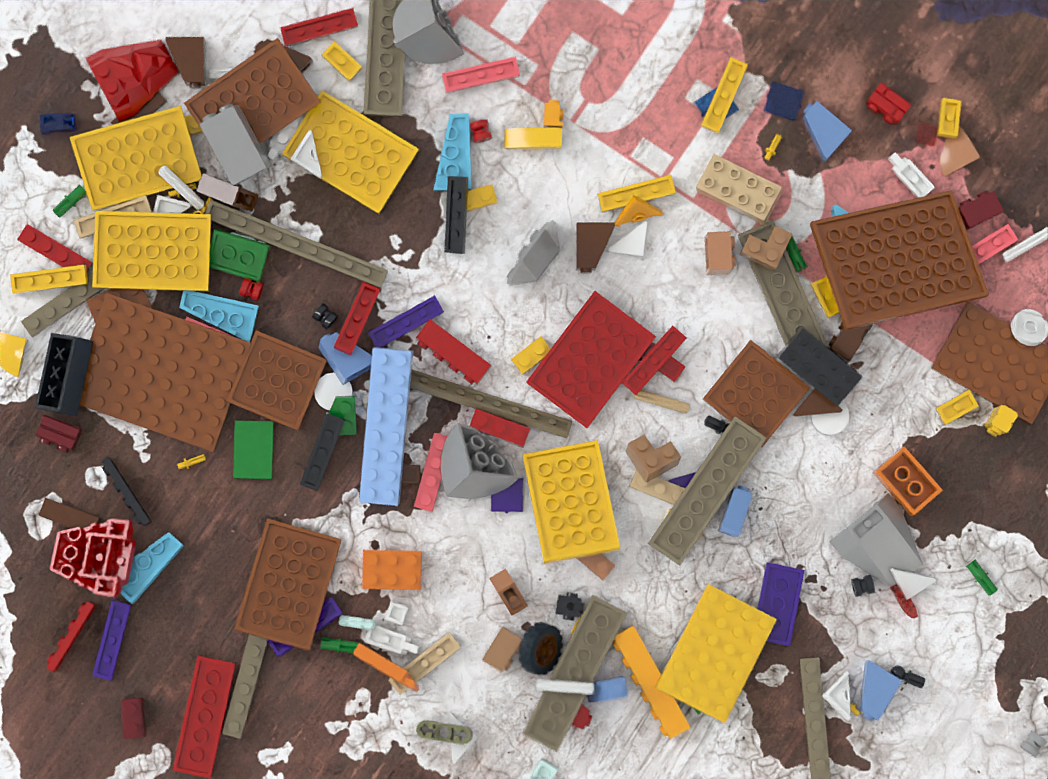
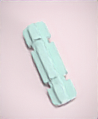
[339,615,376,630]

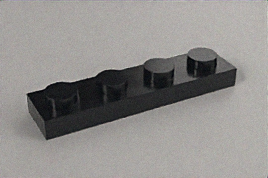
[444,176,468,254]
[299,412,345,491]
[102,457,152,526]

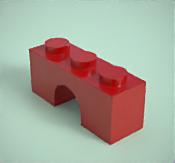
[470,409,530,448]

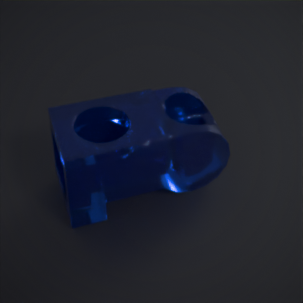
[39,113,76,135]

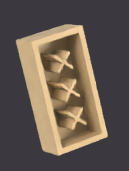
[696,154,783,226]

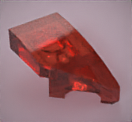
[890,584,918,619]

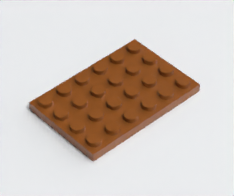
[184,38,321,144]
[931,302,1048,425]
[234,518,342,651]

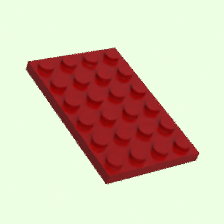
[526,291,656,428]

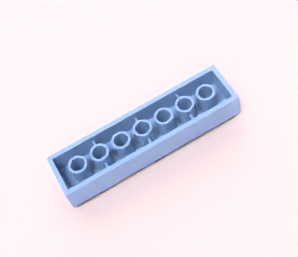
[359,347,413,506]

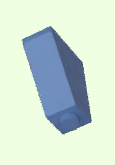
[803,101,852,162]
[318,333,372,385]
[718,485,753,538]
[859,660,902,721]
[587,676,629,703]

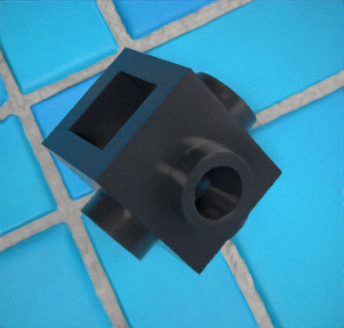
[555,592,585,621]

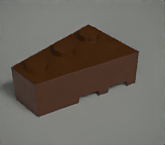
[828,322,873,362]

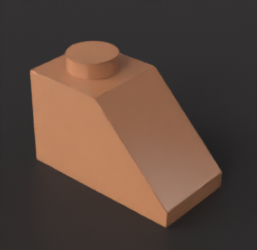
[489,568,528,616]

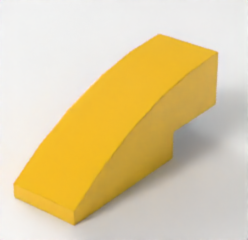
[504,128,562,150]

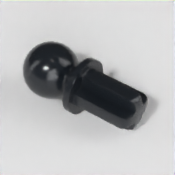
[704,415,729,434]
[890,665,925,688]

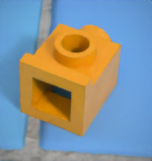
[544,100,564,129]

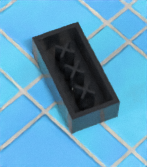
[777,326,862,406]
[35,333,93,416]

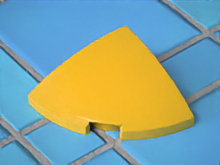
[0,332,28,377]

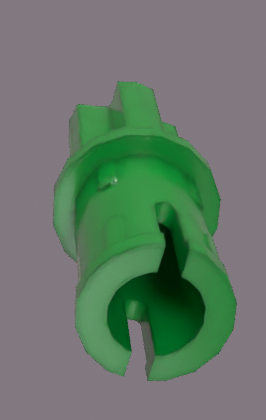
[53,185,87,218]
[786,236,808,272]
[966,559,997,596]
[320,637,359,653]

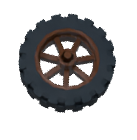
[519,622,563,676]

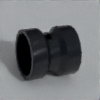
[312,303,338,330]
[851,575,875,597]

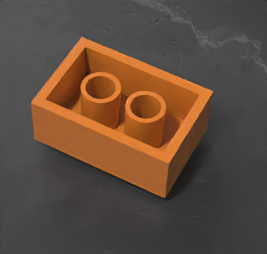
[873,446,943,516]
[362,550,422,590]

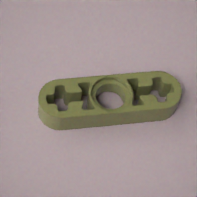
[416,720,473,744]

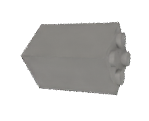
[199,103,272,186]

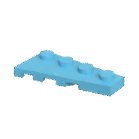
[433,113,472,191]
[179,291,259,343]
[120,532,184,604]

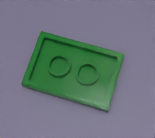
[210,229,270,282]
[233,421,274,479]

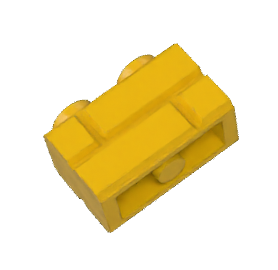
[984,405,1018,437]

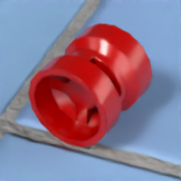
[470,119,492,143]
[239,277,264,302]

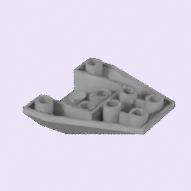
[506,220,560,286]
[829,493,923,589]

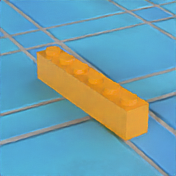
[612,625,691,739]

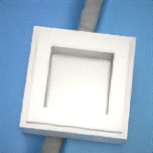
[385,601,409,626]

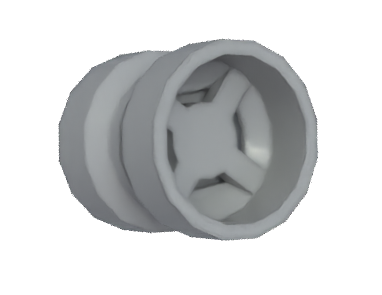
[1020,730,1047,758]

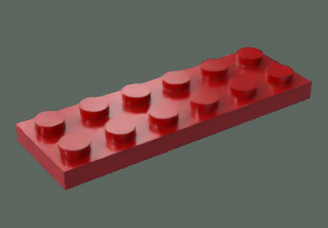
[173,655,236,778]

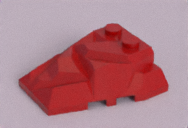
[86,39,179,123]
[49,519,136,598]

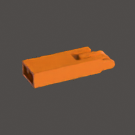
[353,643,419,692]

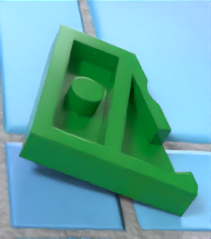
[328,395,357,435]

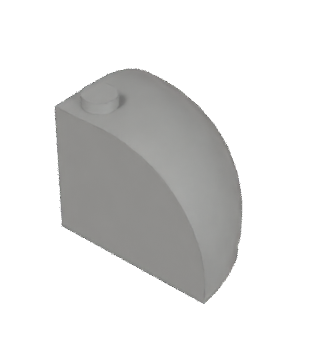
[393,0,464,64]
[441,423,518,499]

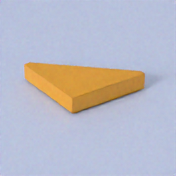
[615,196,663,227]

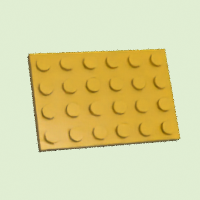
[282,90,419,214]
[70,106,202,211]
[92,211,211,291]
[522,440,620,564]
[655,584,777,724]

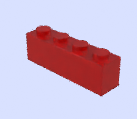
[416,319,491,385]

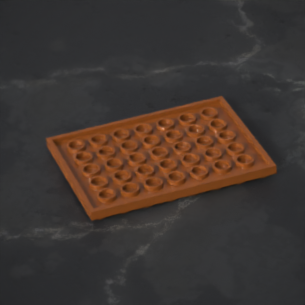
[810,190,989,330]
[80,293,251,452]

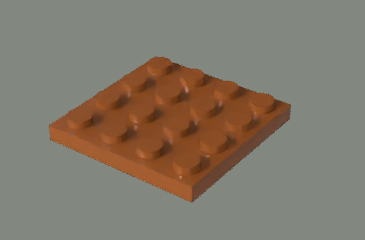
[226,330,327,431]
[702,340,810,447]

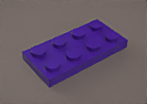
[757,562,805,646]

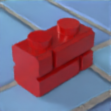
[866,82,911,125]

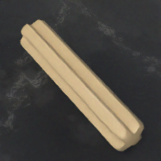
[634,390,690,414]

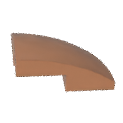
[940,126,980,177]

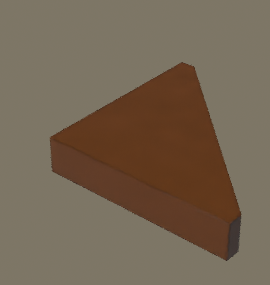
[793,388,843,417]

